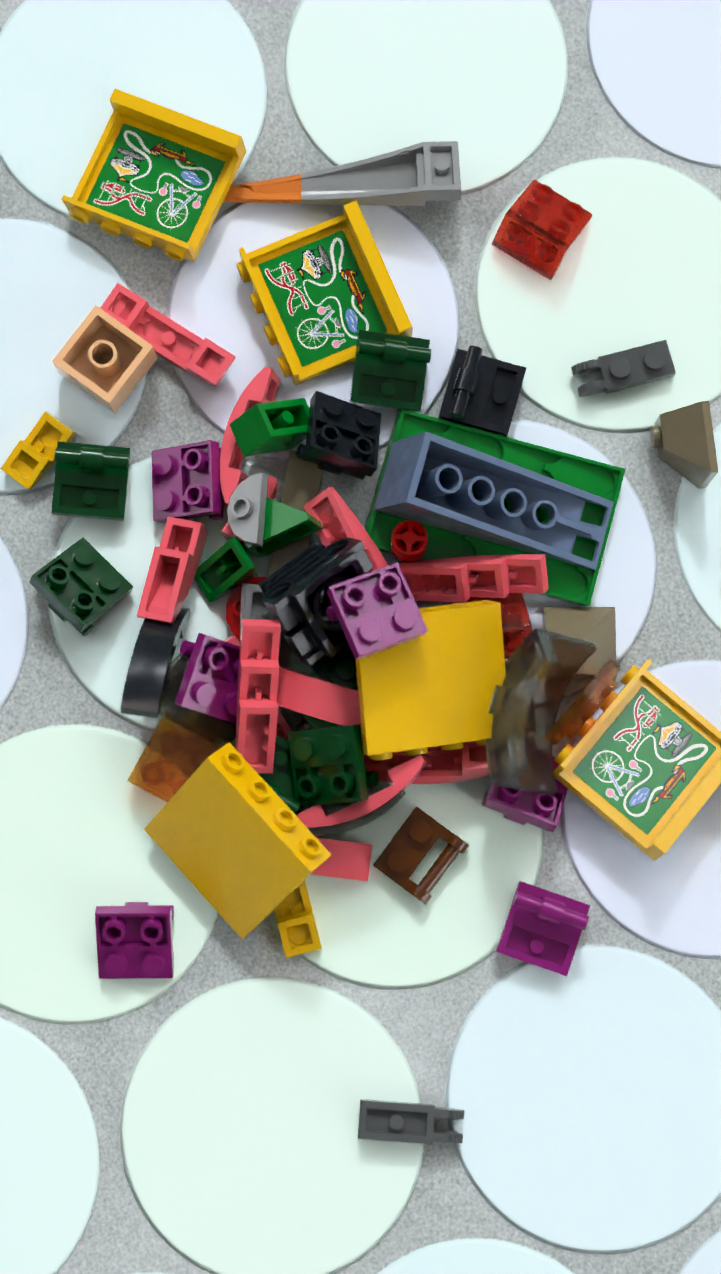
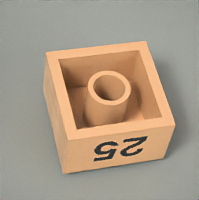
[52,305,158,414]

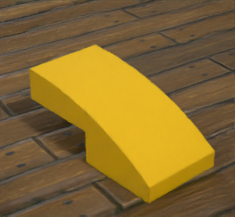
[0,411,77,490]
[274,880,322,958]

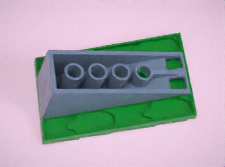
[365,409,626,606]

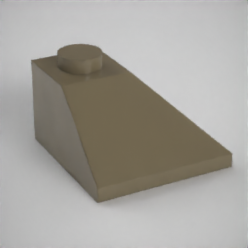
[650,401,719,489]
[543,607,617,679]

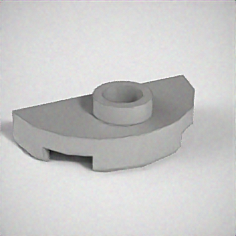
[227,473,268,547]

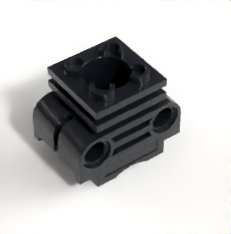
[258,538,373,666]

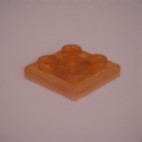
[544,658,620,746]
[127,717,221,802]

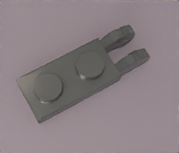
[571,340,676,397]
[358,1099,465,1144]

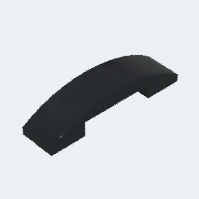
[120,607,191,718]

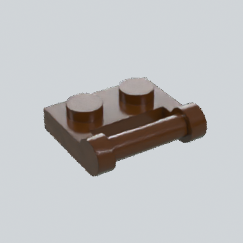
[373,806,469,905]

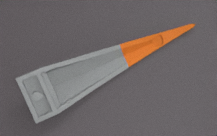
[223,141,461,206]

